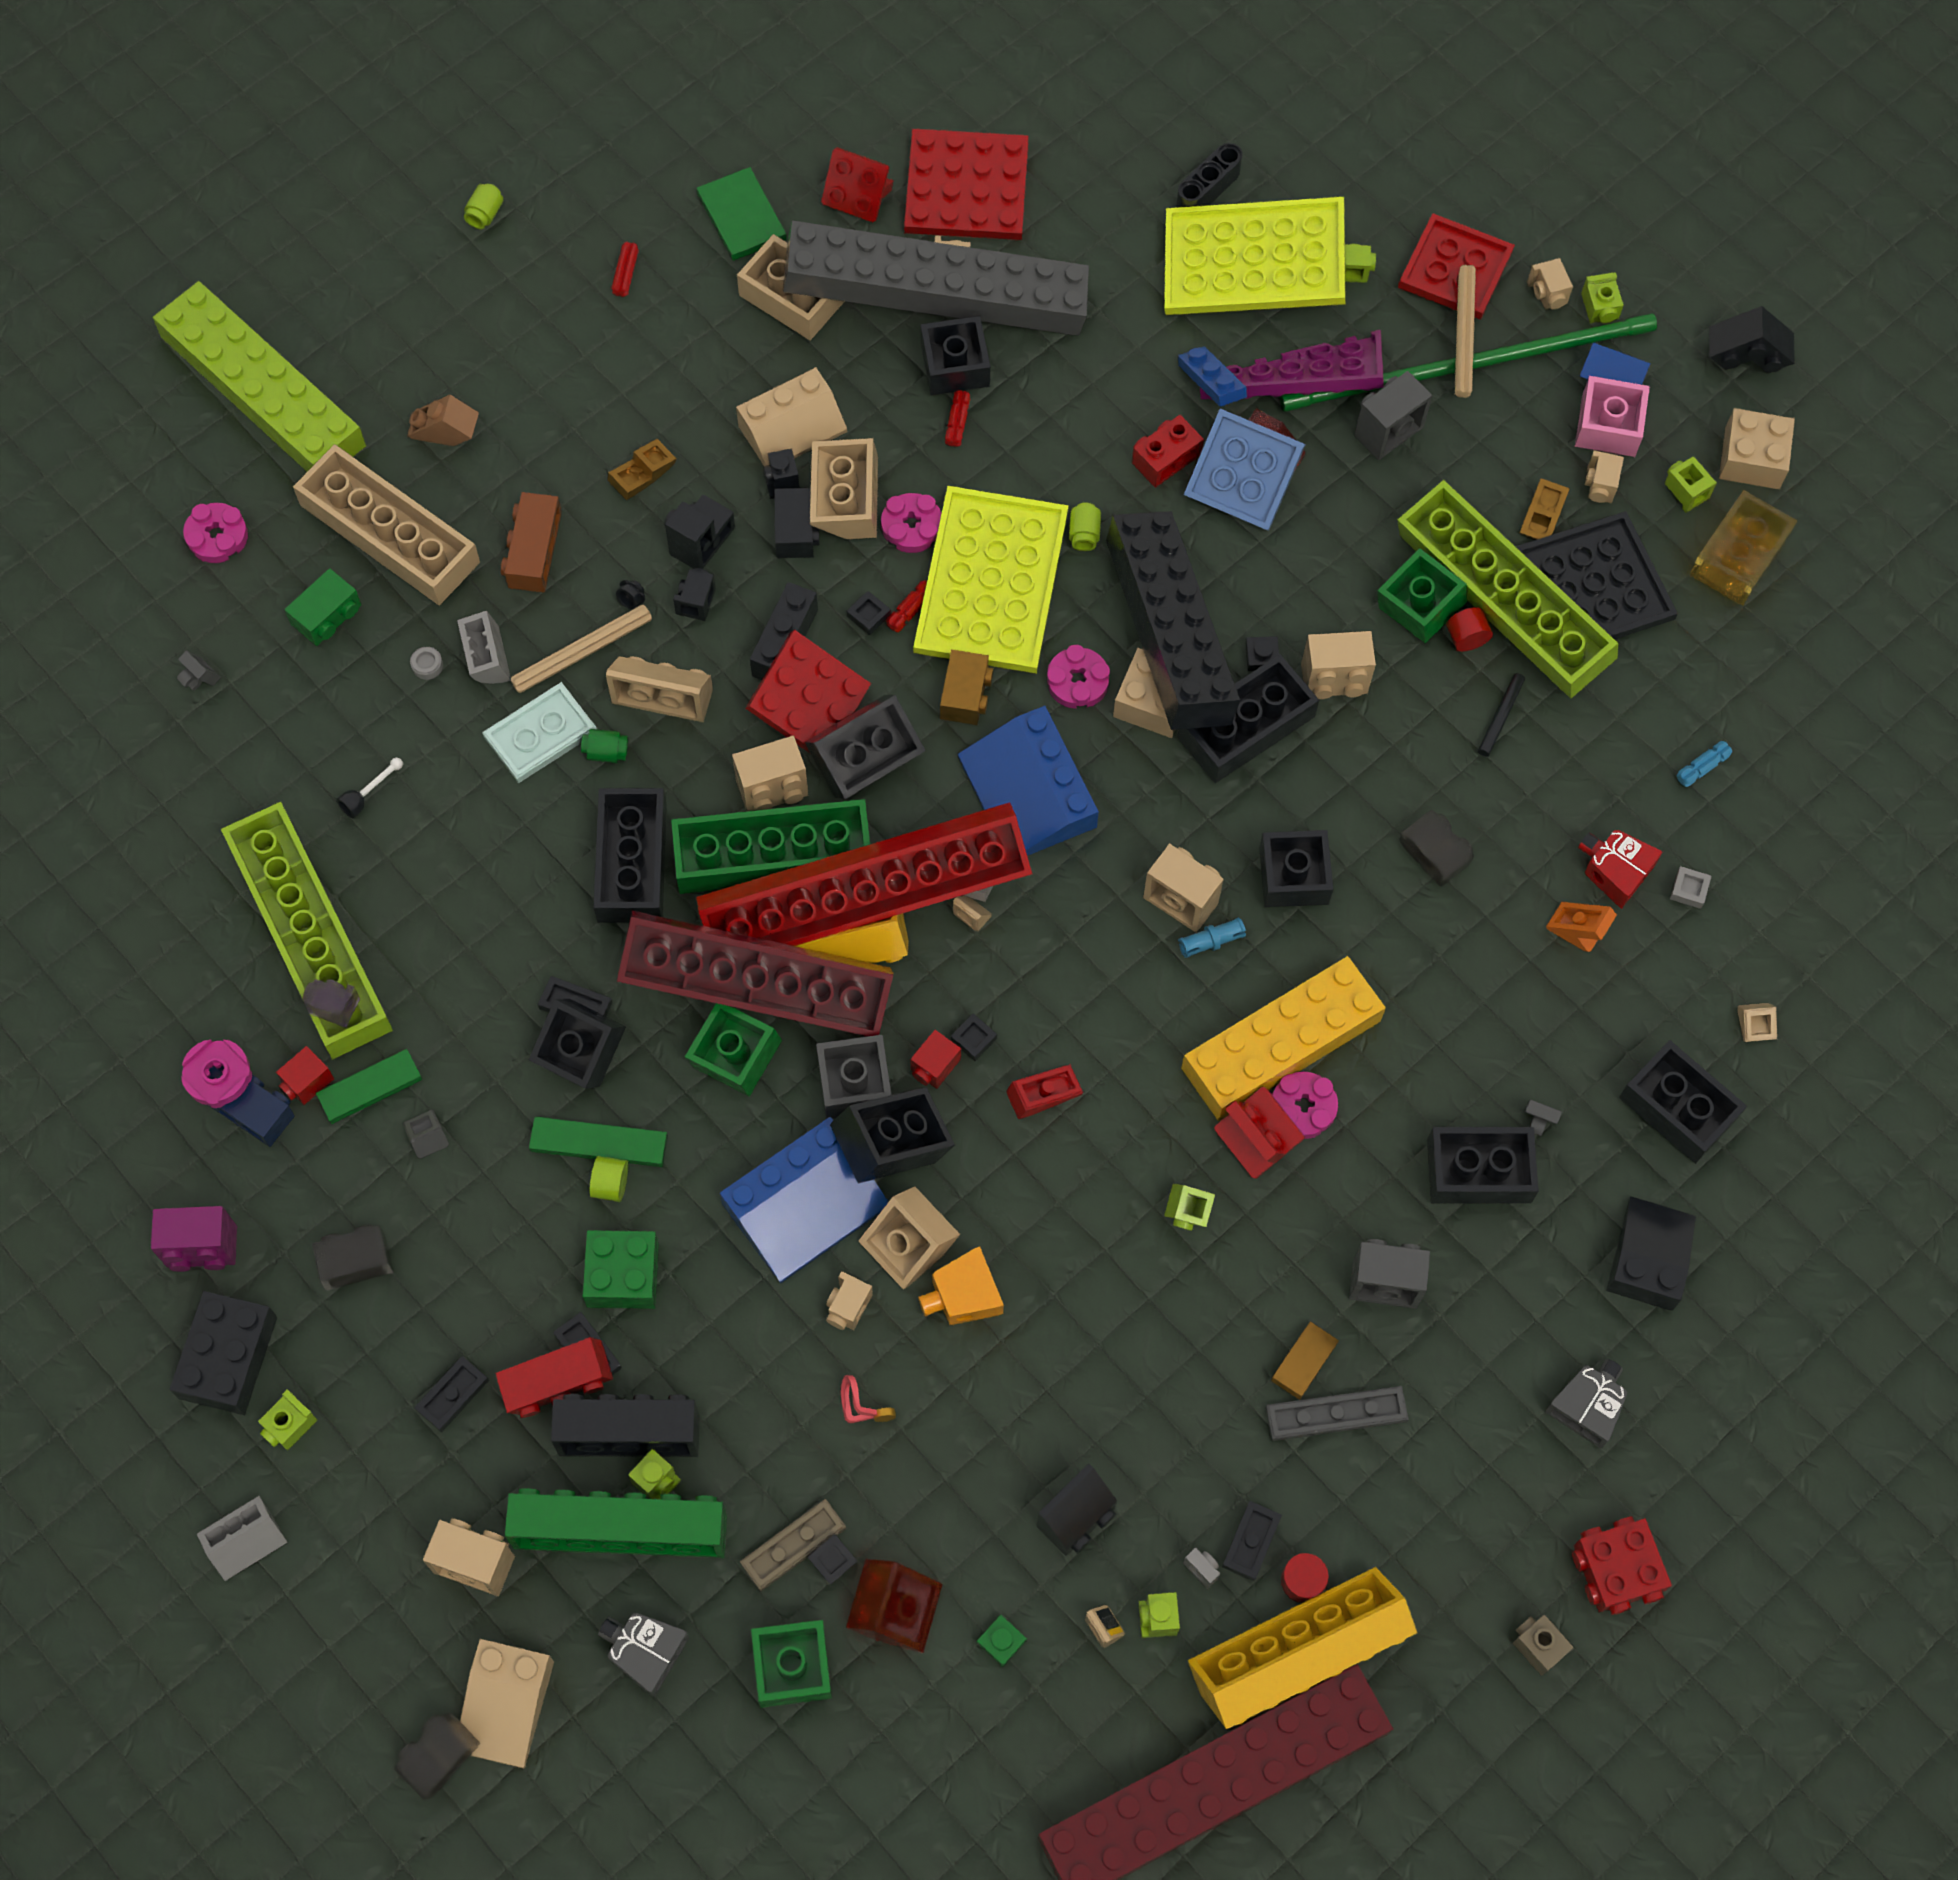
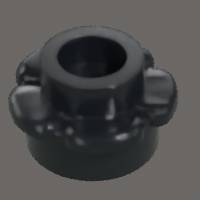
[616,580,645,609]

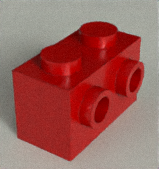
[1132,415,1204,488]

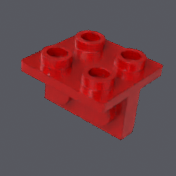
[821,147,894,222]
[1214,1087,1305,1179]

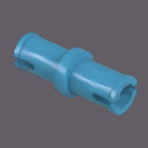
[1178,917,1246,958]

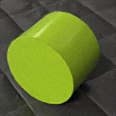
[590,1156,628,1202]

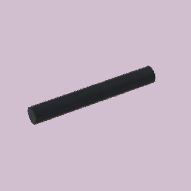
[1478,673,1525,757]

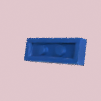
[1178,346,1247,407]

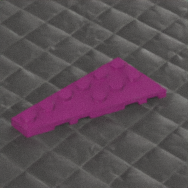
[1200,330,1384,400]

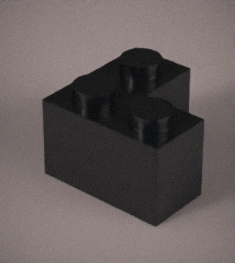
[1709,306,1795,373]
[664,494,735,569]

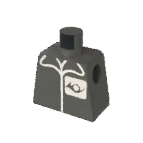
[1545,1359,1628,1449]
[598,1612,690,1698]

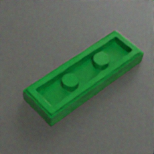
[316,1049,423,1125]

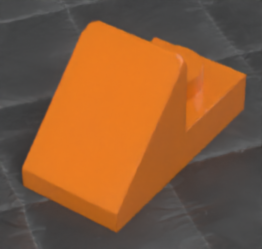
[1546,902,1617,952]

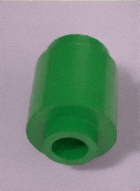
[581,728,628,763]

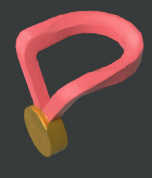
[841,1375,896,1423]

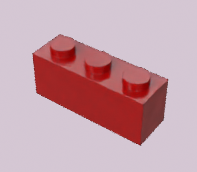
[495,1337,613,1418]

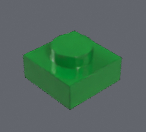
[977,1615,1027,1667]

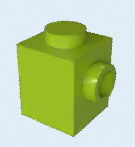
[1164,1184,1215,1231]

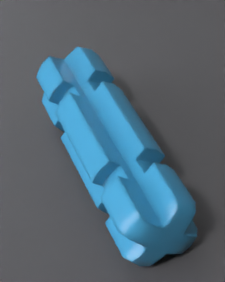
[1676,741,1732,787]

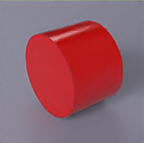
[1446,607,1493,652]
[1281,1553,1328,1603]

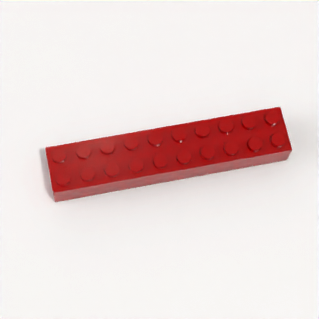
[696,802,1032,946]

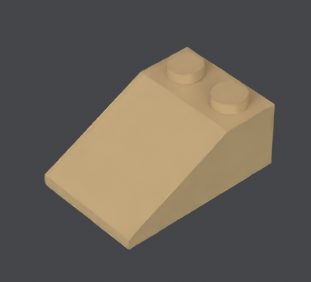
[454,1639,554,1769]

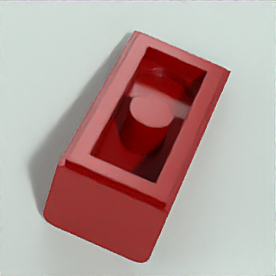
[1006,1064,1083,1119]

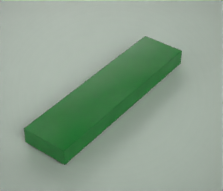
[529,1117,668,1167]

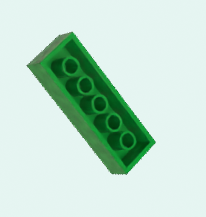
[671,799,870,894]
[505,1488,727,1558]

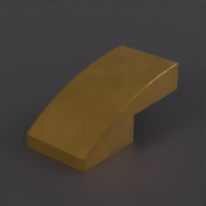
[607,439,677,500]
[1519,478,1570,540]
[1271,1321,1339,1400]

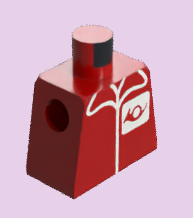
[1578,830,1663,909]

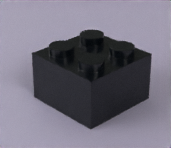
[920,316,991,395]
[1259,830,1333,907]
[529,998,626,1089]

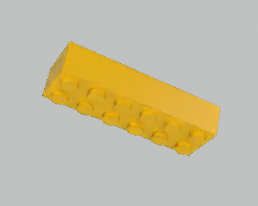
[1181,956,1386,1121]
[1187,1567,1417,1729]

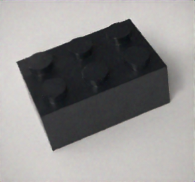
[804,695,926,799]
[1619,1040,1747,1164]
[830,1087,955,1184]
[1427,1127,1539,1204]
[169,1291,278,1415]

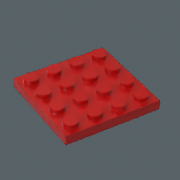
[904,129,1029,240]

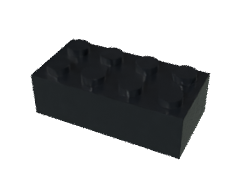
[1177,654,1319,784]
[594,788,667,923]
[551,1394,700,1457]

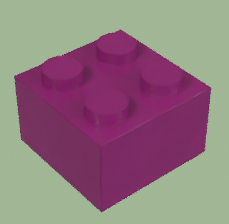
[151,1206,237,1272]

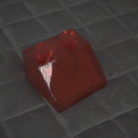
[846,1559,943,1653]

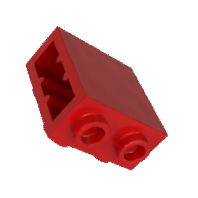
[1572,1516,1672,1615]

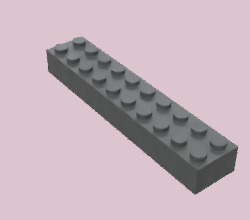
[783,220,1089,336]

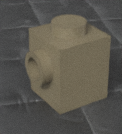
[1513,1615,1574,1676]

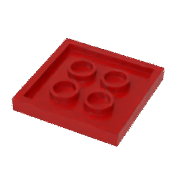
[1398,213,1515,320]
[745,630,871,754]

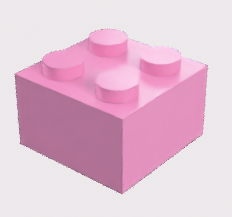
[1575,376,1650,457]

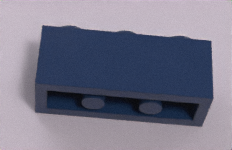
[208,1066,295,1147]

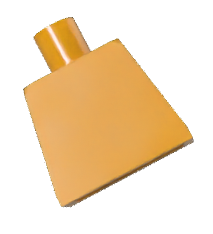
[918,1246,1004,1325]

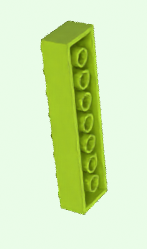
[153,281,366,472]
[1398,480,1618,699]
[221,802,393,1060]

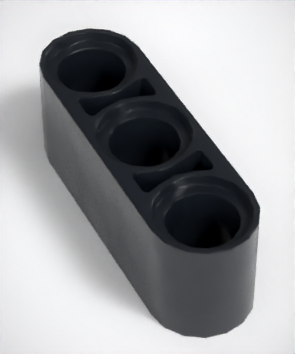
[1176,143,1243,208]

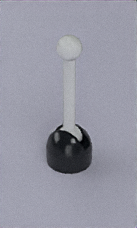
[336,758,403,819]

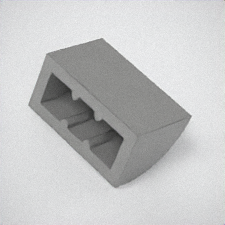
[457,611,511,684]
[197,1496,287,1581]

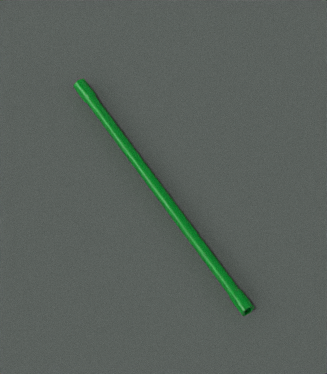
[1280,313,1657,412]

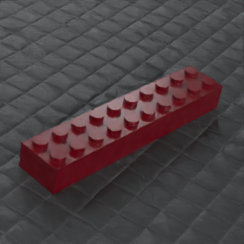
[1038,1664,1393,1880]

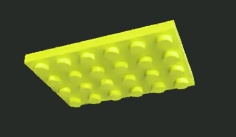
[1164,197,1346,315]
[913,486,1069,674]

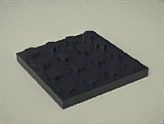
[1516,511,1678,640]

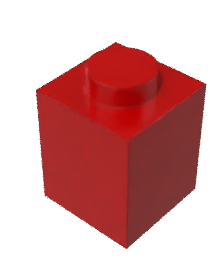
[910,1030,961,1089]
[276,1046,334,1105]

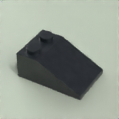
[1606,1196,1696,1311]

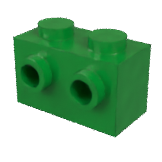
[284,568,362,646]

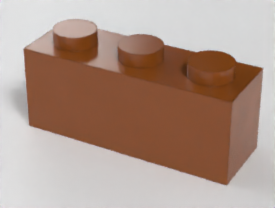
[501,492,562,593]

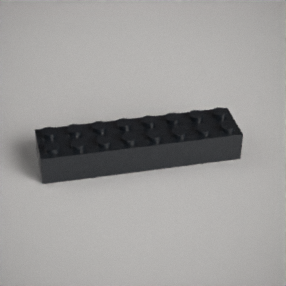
[1106,511,1240,730]

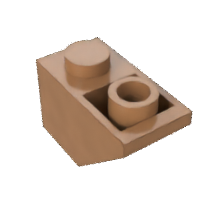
[407,395,479,446]

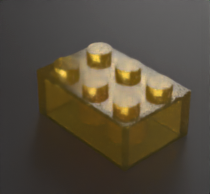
[1689,490,1797,606]

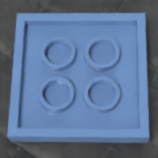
[1184,409,1306,531]

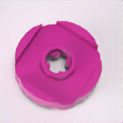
[881,493,942,553]
[183,503,248,563]
[1047,645,1110,709]
[181,1039,252,1108]
[1273,1072,1338,1139]

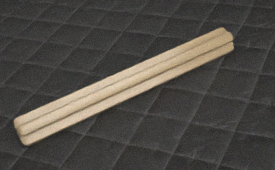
[1455,265,1476,398]
[511,605,652,693]

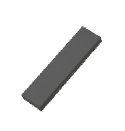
[1265,1386,1409,1441]

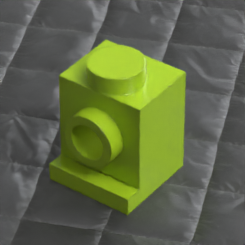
[1345,244,1376,283]
[1581,272,1624,323]
[1664,456,1716,513]
[258,1390,317,1451]
[628,1449,681,1499]
[1138,1593,1180,1638]

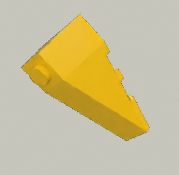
[795,913,909,963]

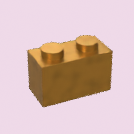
[940,649,994,725]

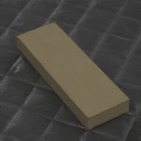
[740,1499,846,1592]

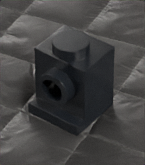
[763,448,799,499]
[673,568,716,621]

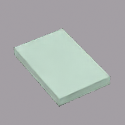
[482,682,597,783]

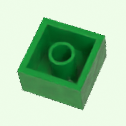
[1377,548,1467,644]
[685,1003,782,1097]
[583,1230,659,1309]
[751,1620,832,1708]

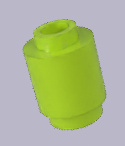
[464,184,504,229]
[1069,503,1101,551]

